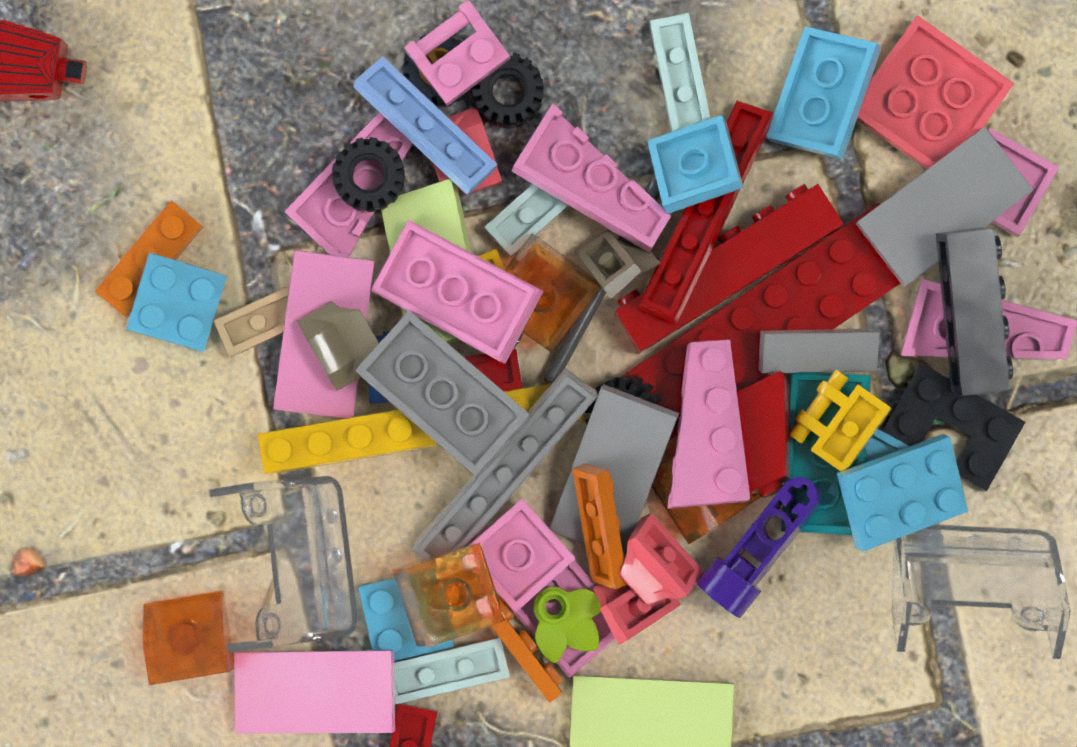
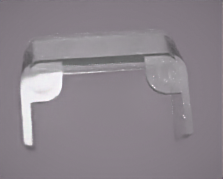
[209,476,358,652]
[891,525,1071,659]

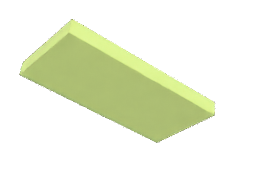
[381,179,472,344]
[569,675,734,747]

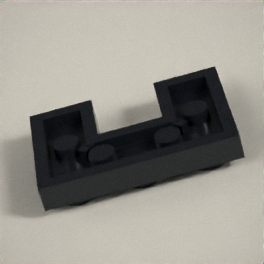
[881,363,1026,492]

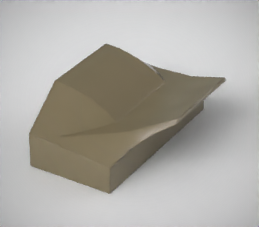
[576,229,661,301]
[296,301,379,391]

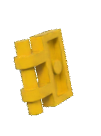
[789,369,892,472]

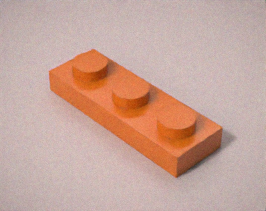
[95,200,204,318]
[572,464,627,589]
[476,595,564,703]

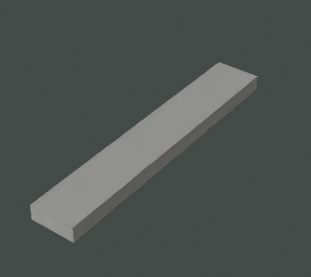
[412,368,598,573]

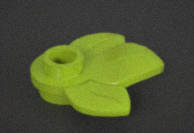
[533,587,601,663]

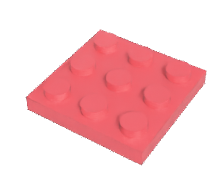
[857,15,1015,170]

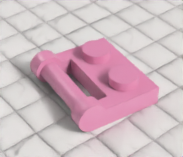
[403,0,511,106]

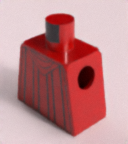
[0,20,87,102]

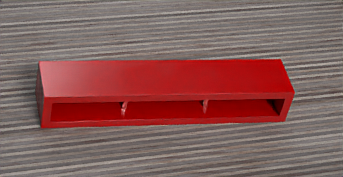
[614,184,844,354]

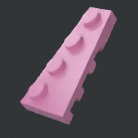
[511,103,671,253]

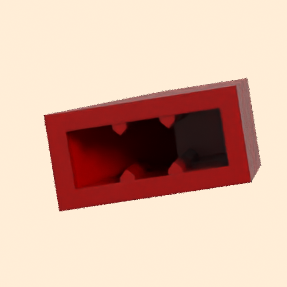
[737,371,790,498]

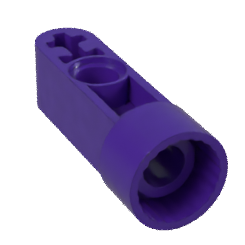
[696,477,822,618]

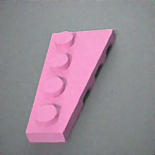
[285,112,413,257]
[899,278,1077,359]
[667,340,750,509]

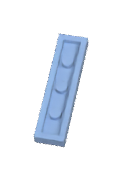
[353,56,498,195]

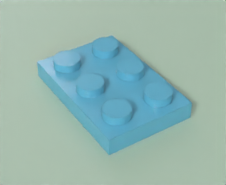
[766,26,881,160]
[837,434,968,552]

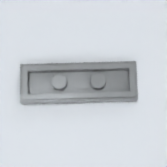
[758,329,880,373]

